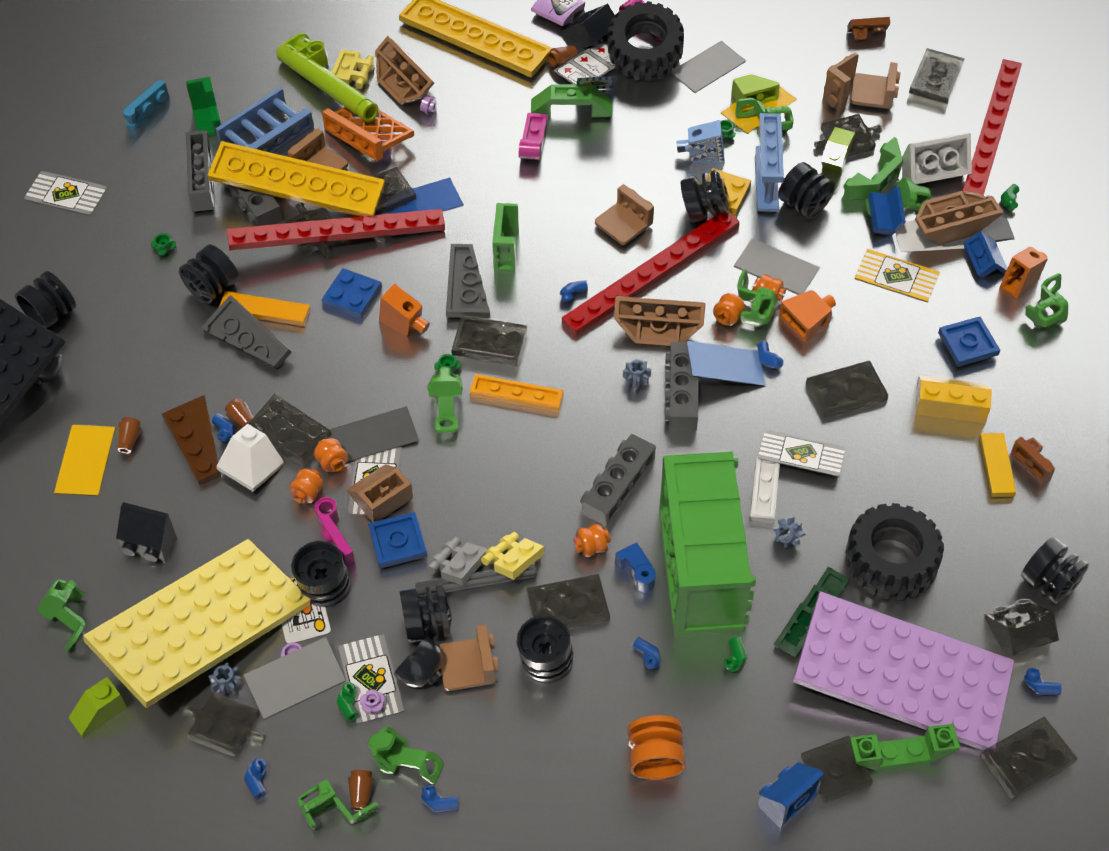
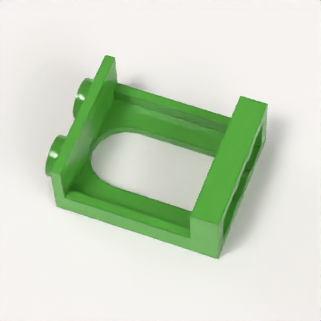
[492,203,519,272]

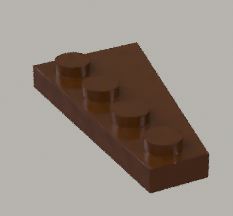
[162,395,221,486]

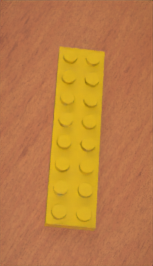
[399,0,552,78]
[207,141,385,217]

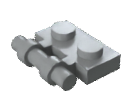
[427,537,488,586]

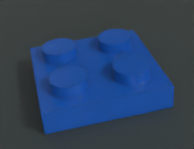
[322,268,382,319]
[938,316,1000,367]
[368,512,427,569]

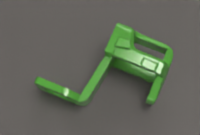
[735,98,794,132]
[865,178,931,216]
[737,269,778,328]
[1025,273,1069,328]
[427,367,463,433]
[37,579,85,651]
[367,727,444,784]
[297,779,378,829]

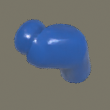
[560,280,588,302]
[757,341,783,369]
[212,413,235,443]
[633,637,661,670]
[1024,668,1062,695]
[244,758,266,800]
[421,785,458,812]

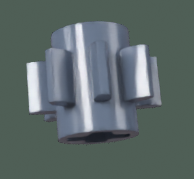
[623,359,651,388]
[773,516,806,548]
[209,663,242,697]

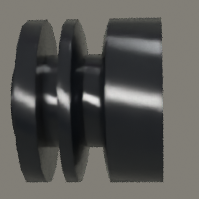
[778,162,835,219]
[680,170,729,223]
[179,244,239,304]
[15,271,76,329]
[1021,537,1089,604]
[291,541,351,607]
[399,583,452,643]
[517,615,574,682]

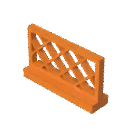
[322,107,414,161]

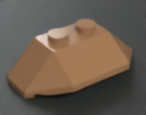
[375,36,435,105]
[915,191,1003,244]
[614,296,706,346]

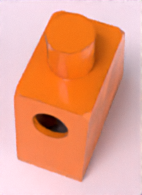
[1000,246,1048,299]
[379,283,430,336]
[779,290,836,343]

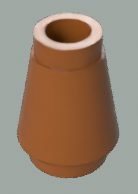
[547,45,578,67]
[225,398,257,428]
[117,417,142,454]
[348,770,374,811]

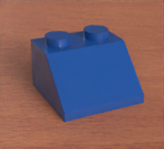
[758,762,824,828]

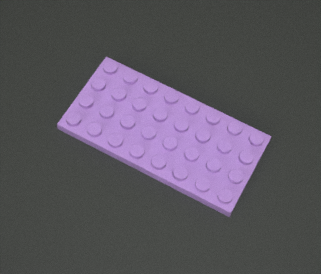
[793,591,1014,754]

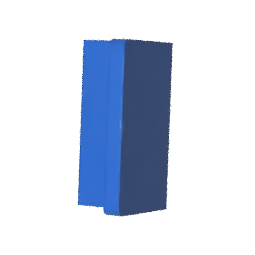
[868,186,906,236]
[964,231,1008,278]

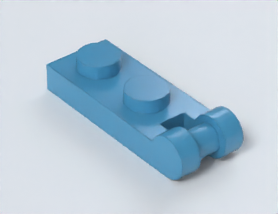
[123,79,169,130]

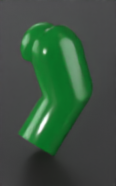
[1000,184,1020,211]
[724,637,747,672]
[337,682,358,722]

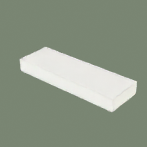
[750,456,780,523]

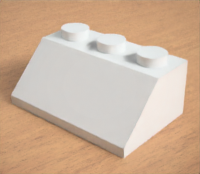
[902,132,972,184]

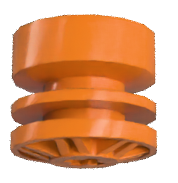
[627,715,686,780]

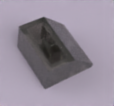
[984,599,1059,656]

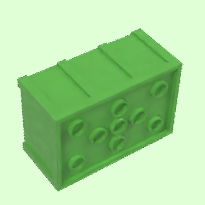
[659,451,756,636]

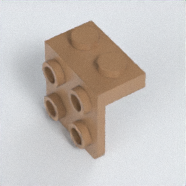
[822,52,859,112]
[851,62,901,109]
[287,128,348,170]
[595,183,654,245]
[438,625,499,691]

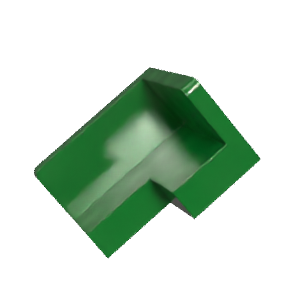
[186,76,221,137]

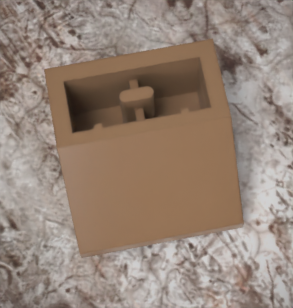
[346,464,413,522]

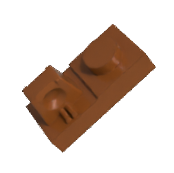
[847,16,891,41]
[1011,436,1056,486]

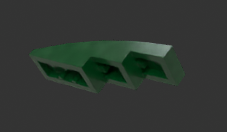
[774,567,850,658]

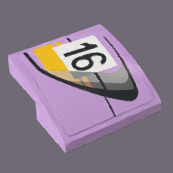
[530,0,586,26]

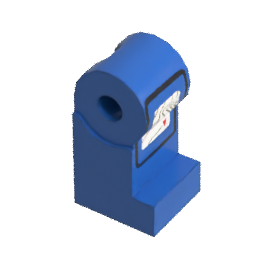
[615,542,656,593]

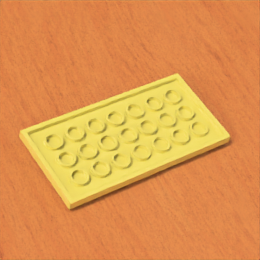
[83,539,311,708]

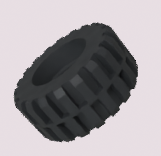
[608,1,684,81]
[845,503,944,600]

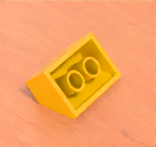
[915,375,992,424]

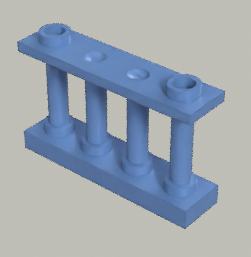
[216,87,314,153]
[755,113,784,212]

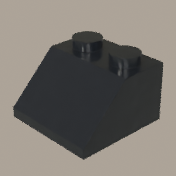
[561,3,615,48]
[116,502,177,563]

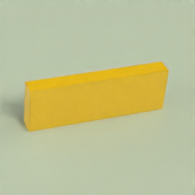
[979,433,1016,497]

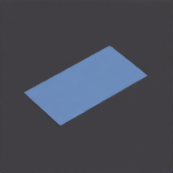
[687,341,766,386]

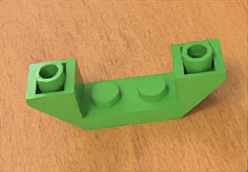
[531,84,612,117]
[843,137,903,200]
[850,724,960,771]

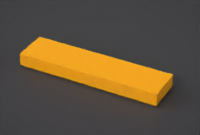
[219,291,311,327]
[470,374,564,413]

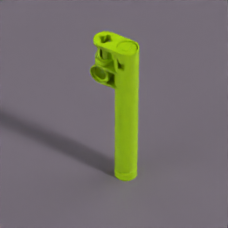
[276,32,379,122]

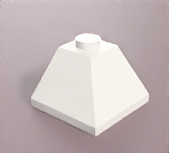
[217,424,284,491]

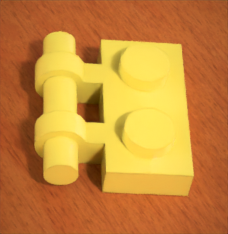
[331,49,374,89]
[481,532,545,580]

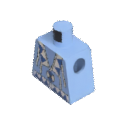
[676,120,725,163]

